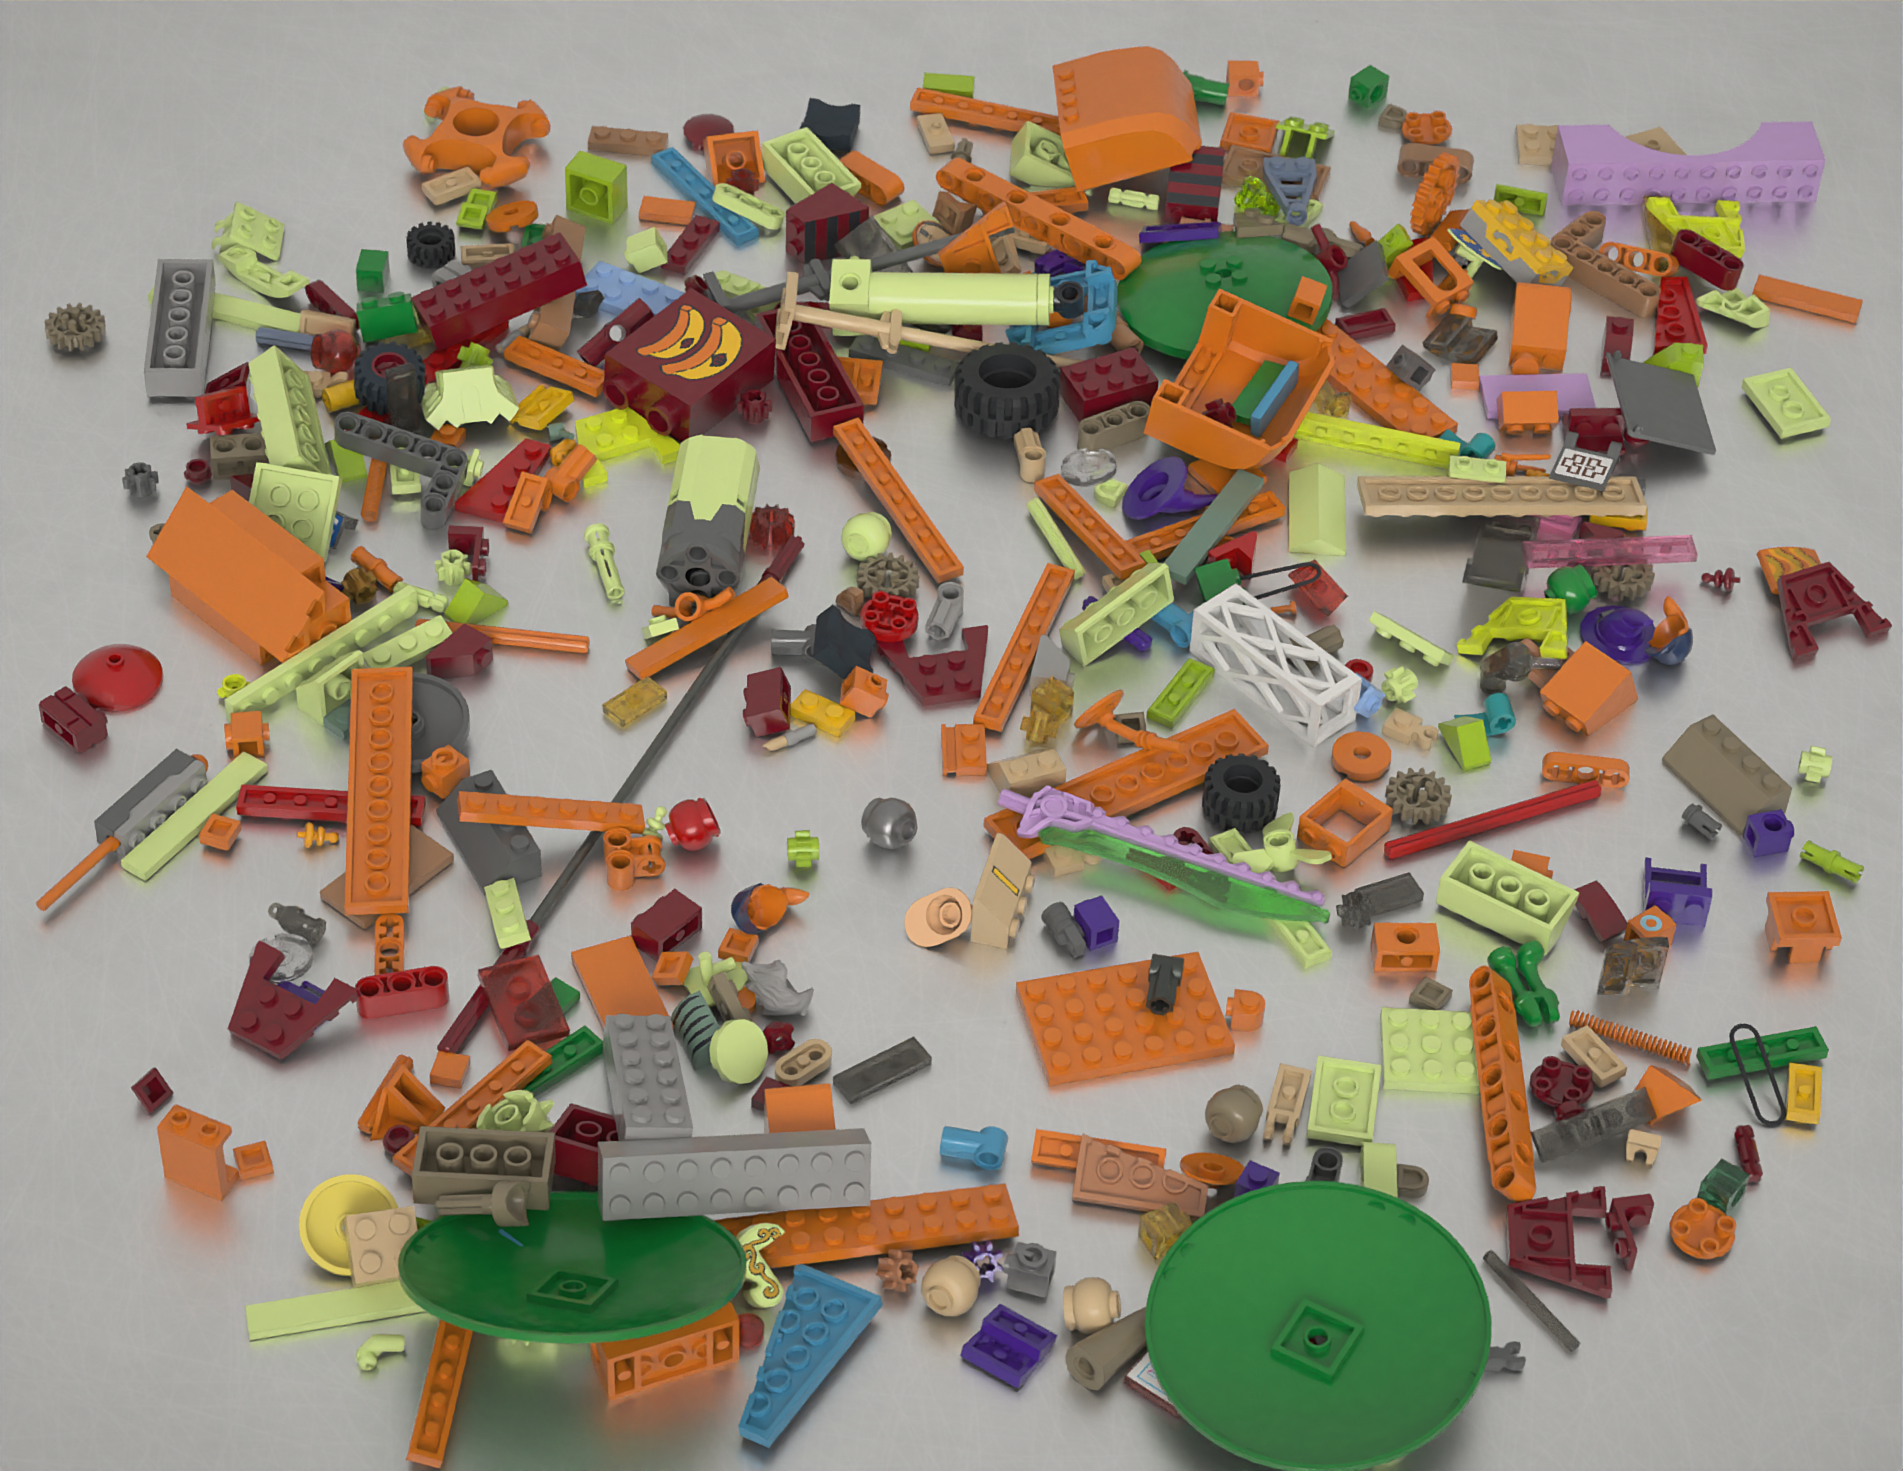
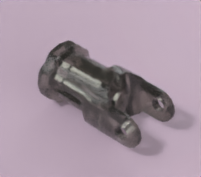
[268,903,326,945]

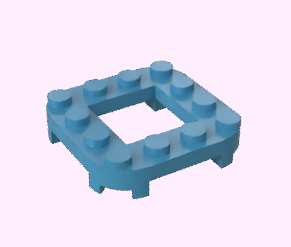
[1005,260,1118,355]

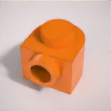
[1225,989,1266,1031]

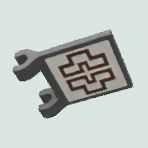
[1549,431,1623,491]

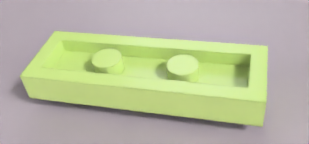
[1369,611,1455,666]
[363,615,453,668]
[484,878,531,949]

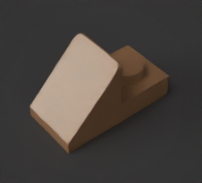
[932,191,977,235]

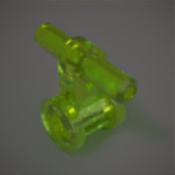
[1234,176,1280,217]

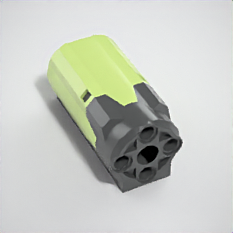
[656,434,760,610]

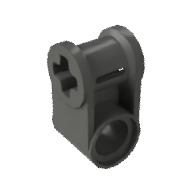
[1305,1146,1343,1182]

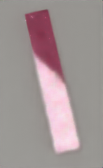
[1522,535,1698,568]

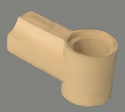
[1014,428,1046,483]

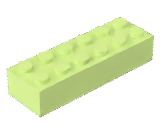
[248,345,332,475]

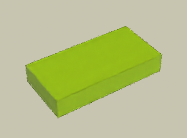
[923,73,975,99]

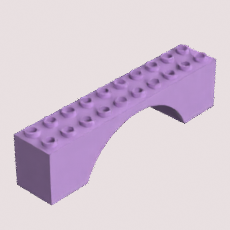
[1551,122,1825,205]

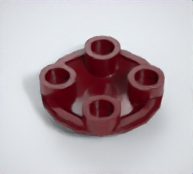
[683,114,734,150]
[1529,1056,1594,1107]

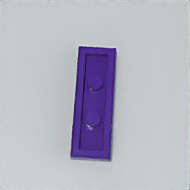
[1139,222,1222,243]

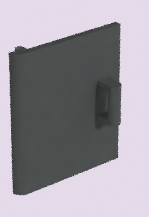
[1606,351,1716,455]

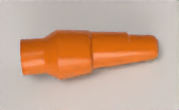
[1349,221,1375,246]

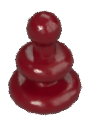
[1701,567,1740,592]

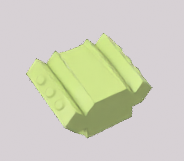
[420,365,520,430]

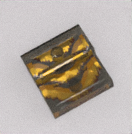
[1422,314,1498,364]
[1597,937,1669,996]

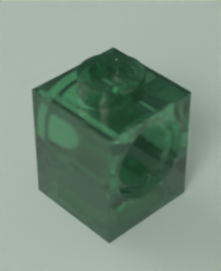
[1697,1158,1750,1215]

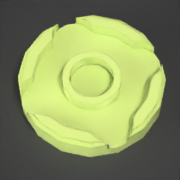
[709,1019,768,1084]

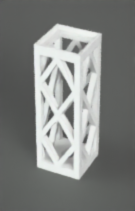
[1189,584,1362,748]

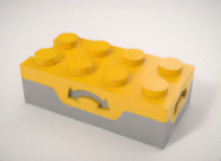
[1460,199,1574,287]

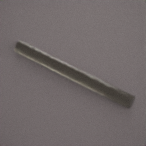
[1483,1250,1580,1352]

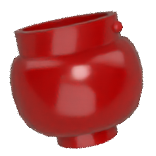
[665,797,721,851]

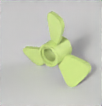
[1232,812,1332,873]

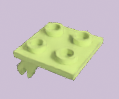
[211,201,285,261]

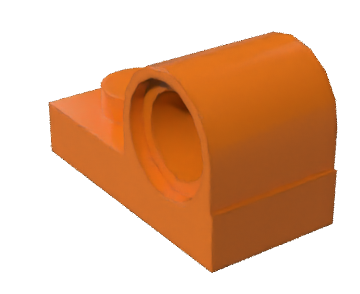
[503,472,553,534]

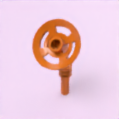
[1074,689,1185,754]

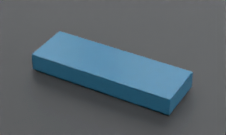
[1250,360,1299,438]

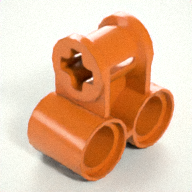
[603,827,666,891]

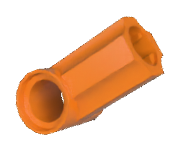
[544,444,598,502]

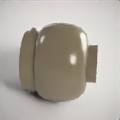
[1205,1085,1263,1143]

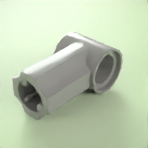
[925,582,964,641]

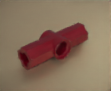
[577,298,655,367]

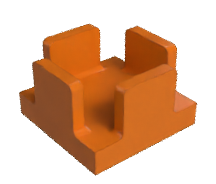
[1765,891,1842,963]

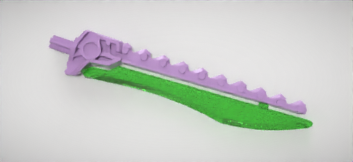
[997,785,1330,924]

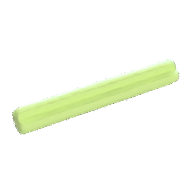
[1026,497,1085,580]

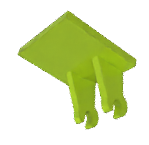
[1276,116,1335,159]

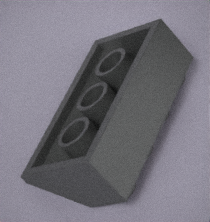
[436,769,542,896]

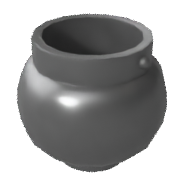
[861,797,917,850]

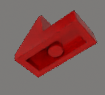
[1207,530,1257,580]

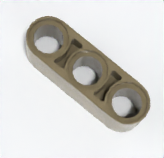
[1077,401,1150,456]

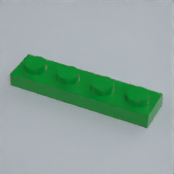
[1696,1026,1829,1080]

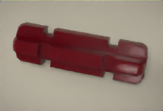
[1734,1125,1763,1183]

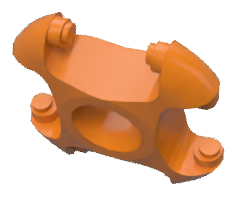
[403,86,551,188]

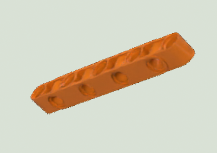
[936,157,1141,280]
[1469,965,1536,1203]

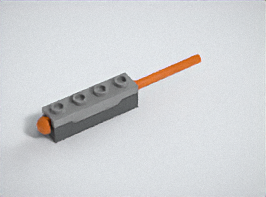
[36,748,208,911]

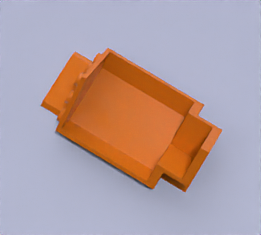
[146,486,351,666]

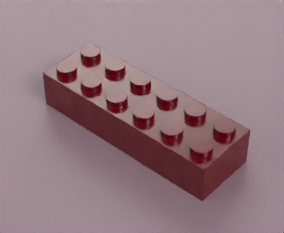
[411,232,588,352]
[756,303,864,442]

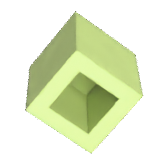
[624,227,668,273]

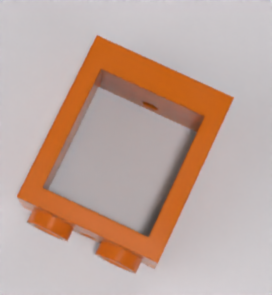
[1297,778,1393,868]

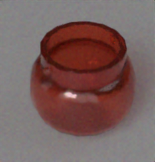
[311,329,361,376]

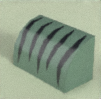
[671,990,720,1070]

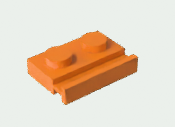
[941,724,987,776]

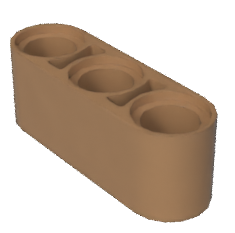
[1397,143,1474,184]

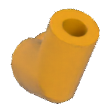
[550,438,577,467]

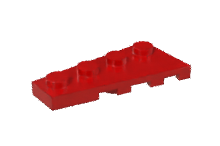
[455,438,552,523]

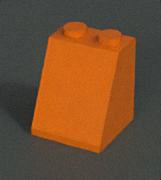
[1508,282,1571,371]
[1540,641,1638,736]
[764,1083,836,1133]

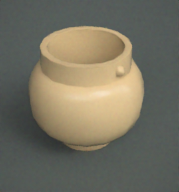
[921,1256,981,1317]
[1063,1277,1121,1335]

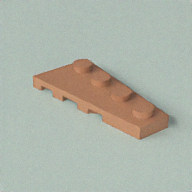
[1072,1133,1209,1220]

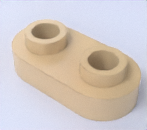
[775,1039,832,1087]

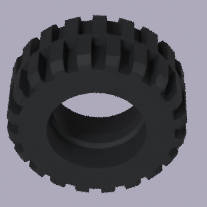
[954,342,1060,439]

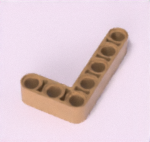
[1550,211,1661,318]

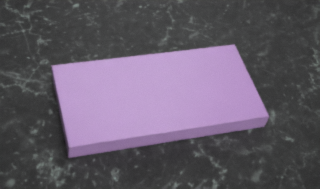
[1479,373,1596,419]

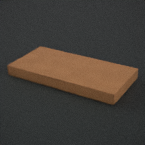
[1222,145,1331,202]
[320,824,454,930]

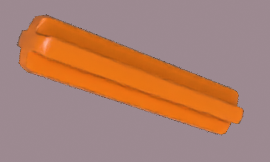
[357,1054,414,1134]

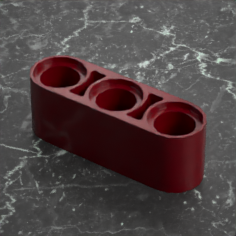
[1670,229,1744,291]

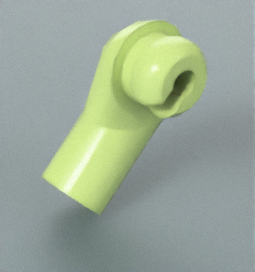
[356,1334,405,1370]

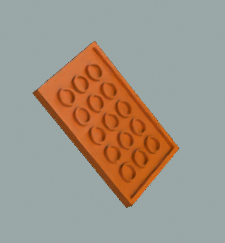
[1016,951,1235,1086]

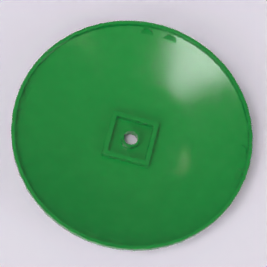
[1145,1181,1492,1471]
[398,1191,747,1344]

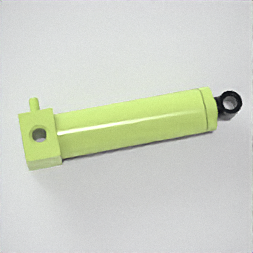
[829,256,1084,336]

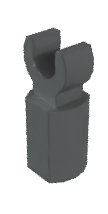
[1485,1341,1526,1372]

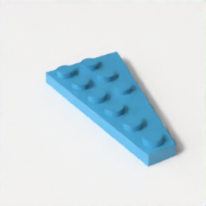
[738,1264,883,1448]

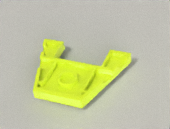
[1645,197,1745,258]
[575,407,680,488]
[1457,597,1568,659]

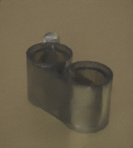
[1480,642,1561,695]

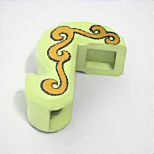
[736,1223,785,1308]

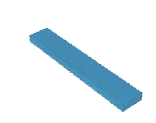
[651,147,759,246]

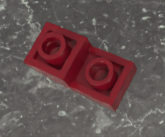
[1574,880,1627,943]

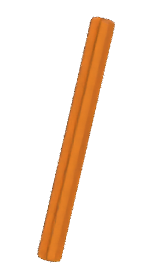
[415,618,590,654]

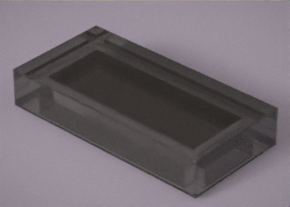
[1354,872,1424,917]

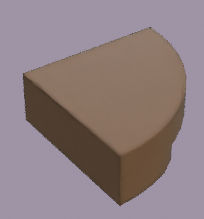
[836,587,864,617]

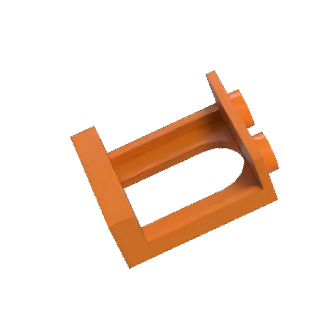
[1388,236,1474,318]

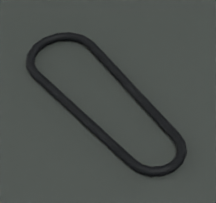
[1240,562,1321,600]

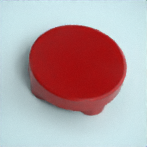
[860,591,919,642]

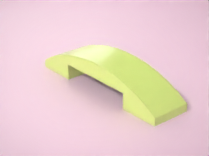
[218,243,310,298]

